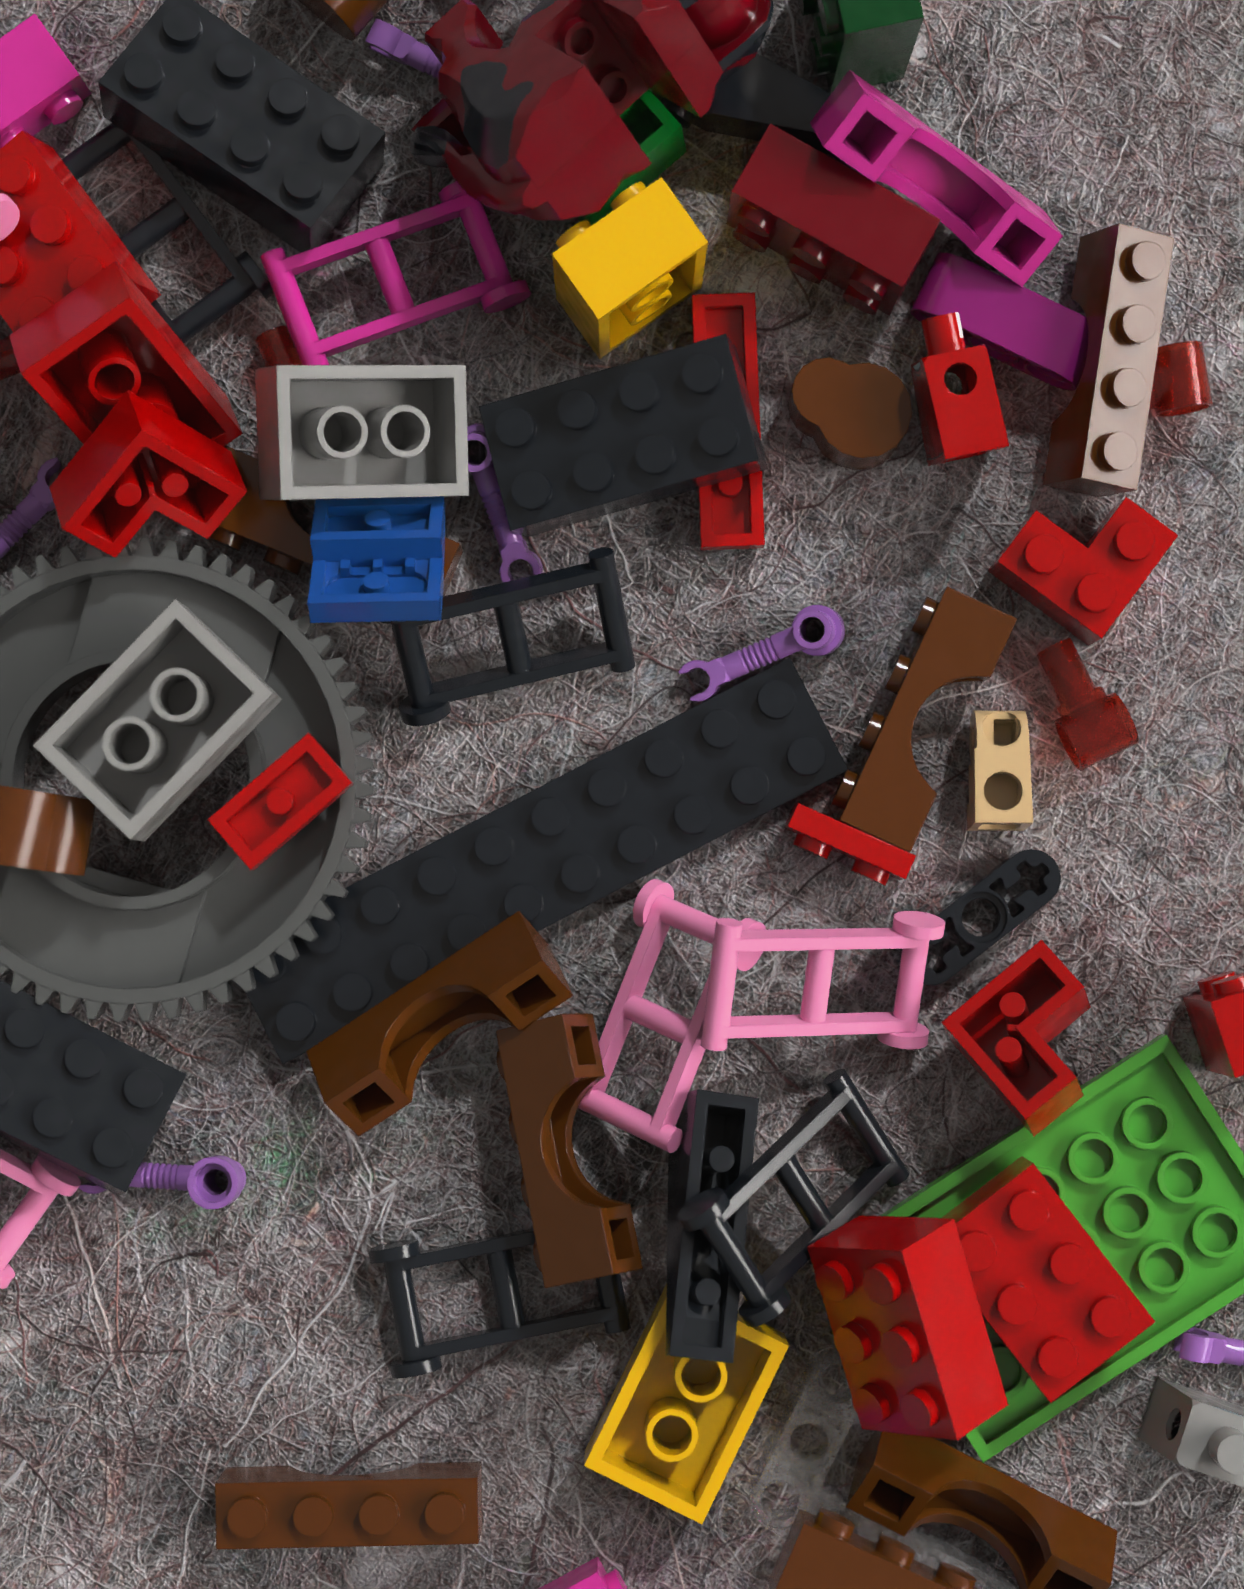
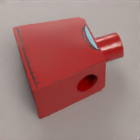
[911,312,1009,466]

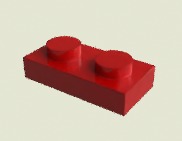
[207,733,354,870]
[784,803,916,886]

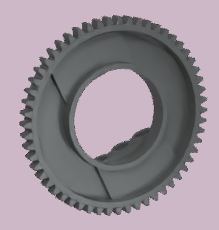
[0,537,377,1022]

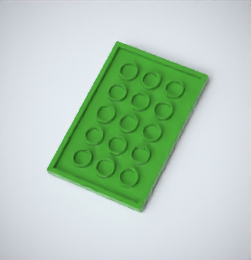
[880,1034,1244,1462]

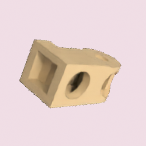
[967,710,1033,831]

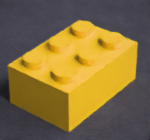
[552,177,708,359]
[584,1283,789,1524]

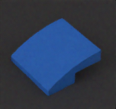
[307,496,445,623]

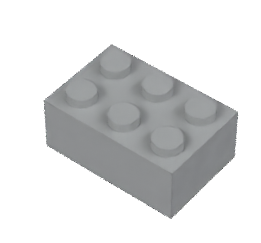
[255,365,469,500]
[33,599,282,842]

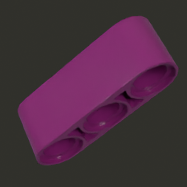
[910,252,1089,391]

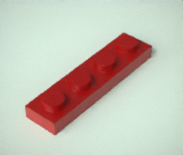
[691,292,765,550]

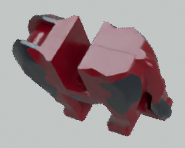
[409,0,774,220]

